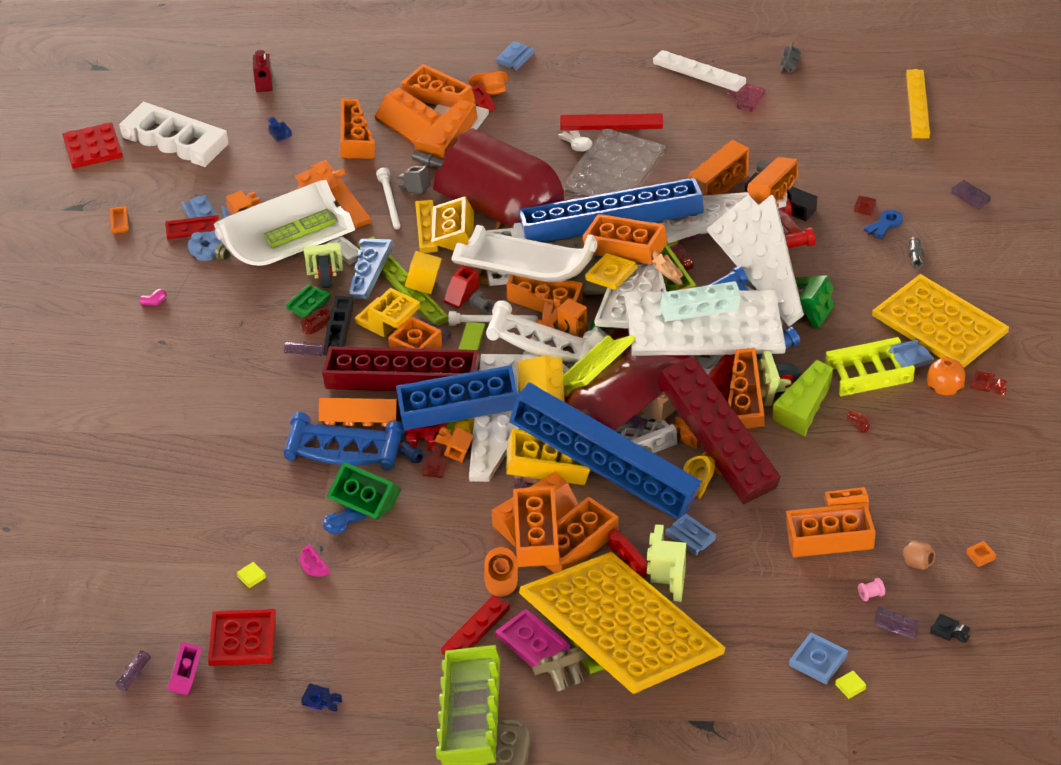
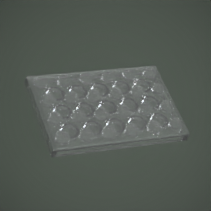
[562,129,667,199]

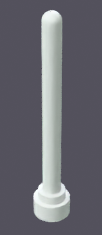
[376,168,401,230]
[449,311,538,326]

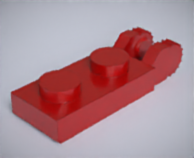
[608,529,647,578]

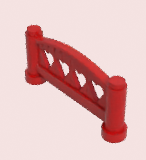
[778,198,816,249]

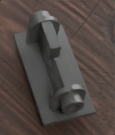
[779,41,801,73]

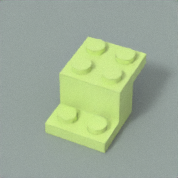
[647,524,686,602]

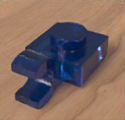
[267,116,292,142]

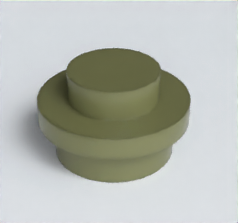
[215,243,231,260]

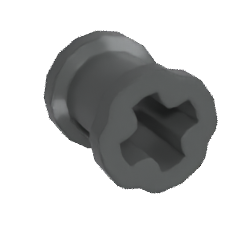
[469,291,494,314]

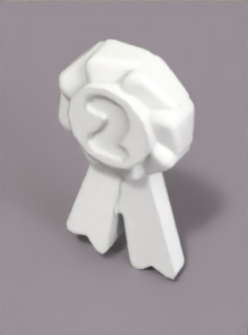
[558,130,592,151]

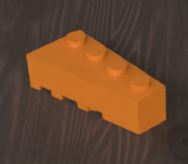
[506,275,583,314]
[728,348,765,429]

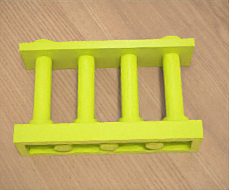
[825,337,915,396]

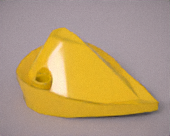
[684,456,715,499]

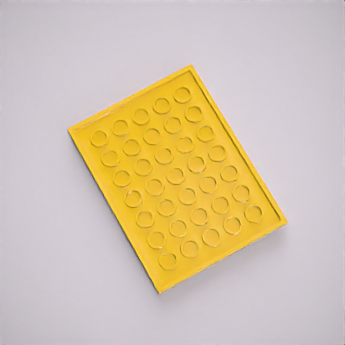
[519,552,726,694]

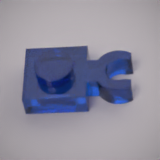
[301,683,342,711]

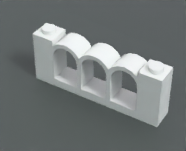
[119,102,228,167]

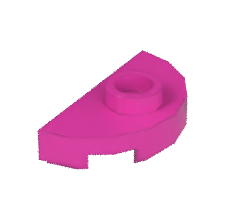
[299,544,330,577]

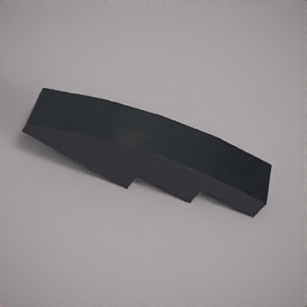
[323,296,354,356]

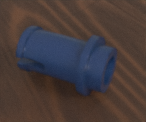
[399,442,423,463]

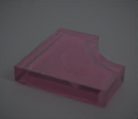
[727,84,765,112]

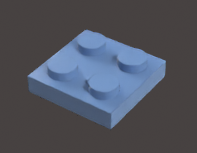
[789,633,848,685]

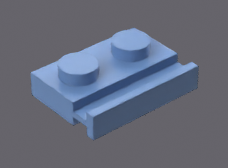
[496,41,534,71]
[181,195,216,219]
[889,340,934,368]
[666,514,716,556]

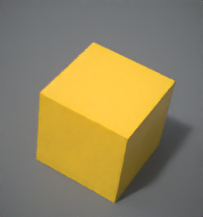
[405,251,442,294]

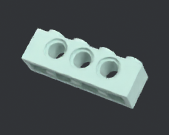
[660,281,741,322]

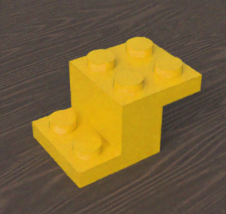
[355,288,420,338]

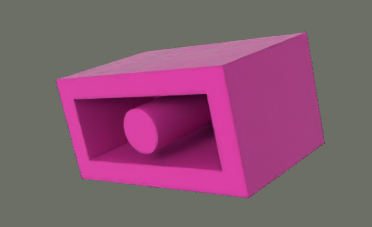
[167,642,202,696]

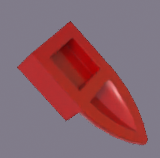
[472,84,495,112]

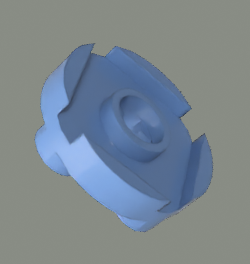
[188,231,222,261]

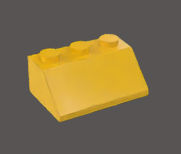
[431,196,474,251]
[518,356,564,402]

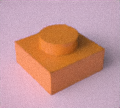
[966,541,996,568]

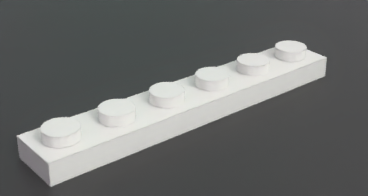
[653,50,746,92]

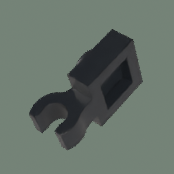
[930,614,971,643]

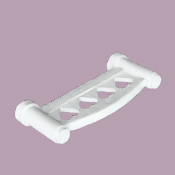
[486,301,593,363]

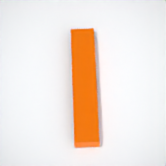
[311,160,371,229]

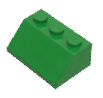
[326,462,402,520]

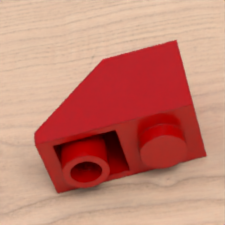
[444,265,479,309]

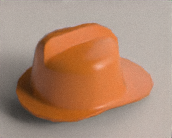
[469,71,509,96]
[484,547,518,597]

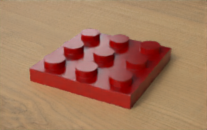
[62,122,123,169]
[208,609,276,666]

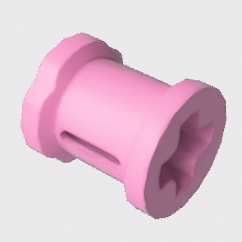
[858,578,885,602]

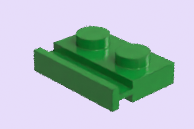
[286,284,331,320]

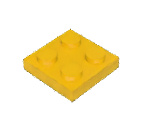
[585,253,637,290]

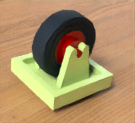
[303,243,343,288]
[758,351,801,406]

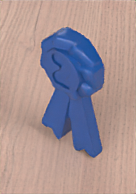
[864,210,903,240]
[323,507,366,534]

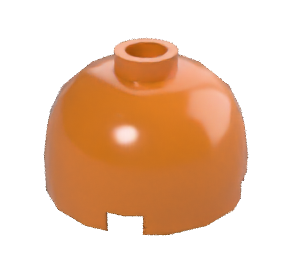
[926,358,966,395]

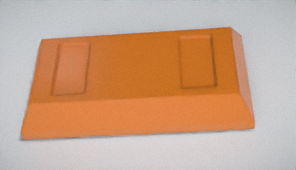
[109,206,129,234]

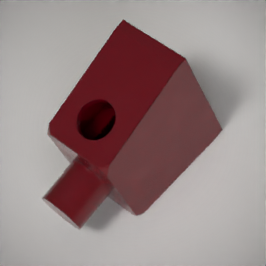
[253,50,273,92]

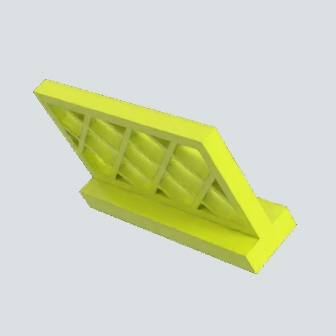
[563,335,636,397]

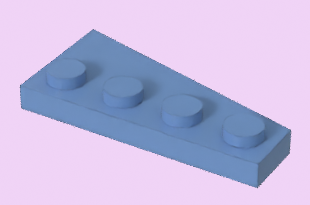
[349,239,394,299]

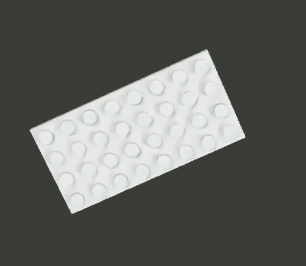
[625,290,786,356]

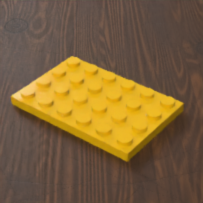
[872,274,1009,367]

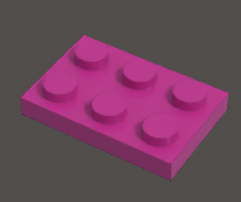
[495,609,570,667]

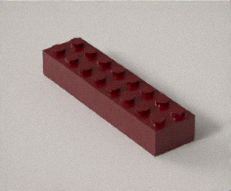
[322,346,480,391]
[658,356,781,505]

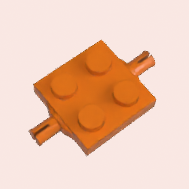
[290,162,346,193]

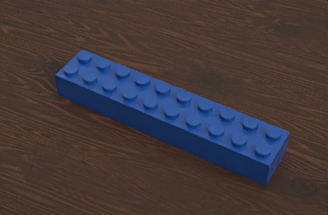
[519,178,704,242]
[509,382,702,520]

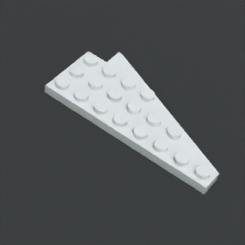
[652,191,787,244]
[706,194,804,327]
[594,262,667,328]
[469,354,538,482]

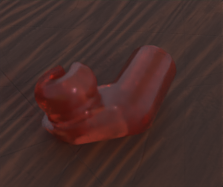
[847,410,870,432]

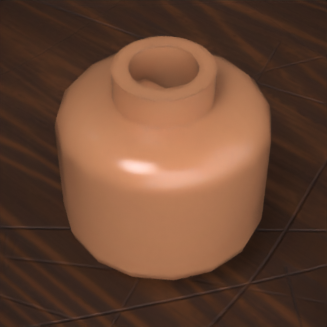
[903,541,935,570]

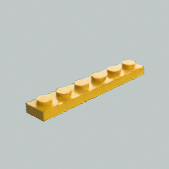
[906,69,930,138]

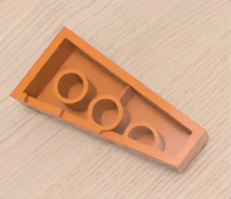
[401,64,475,108]
[340,98,375,159]
[414,99,478,160]
[747,157,798,207]

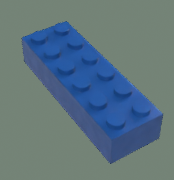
[396,365,518,430]

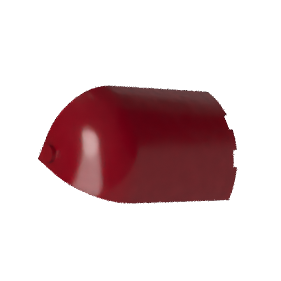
[433,128,565,227]
[565,345,690,431]

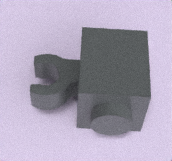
[397,166,431,194]

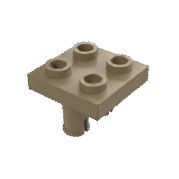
[532,646,590,692]

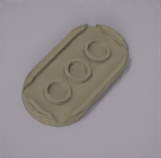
[488,719,531,765]

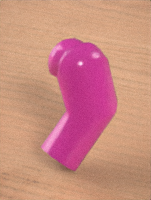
[140,289,167,306]

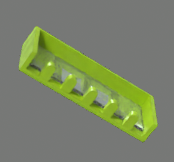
[436,645,500,765]

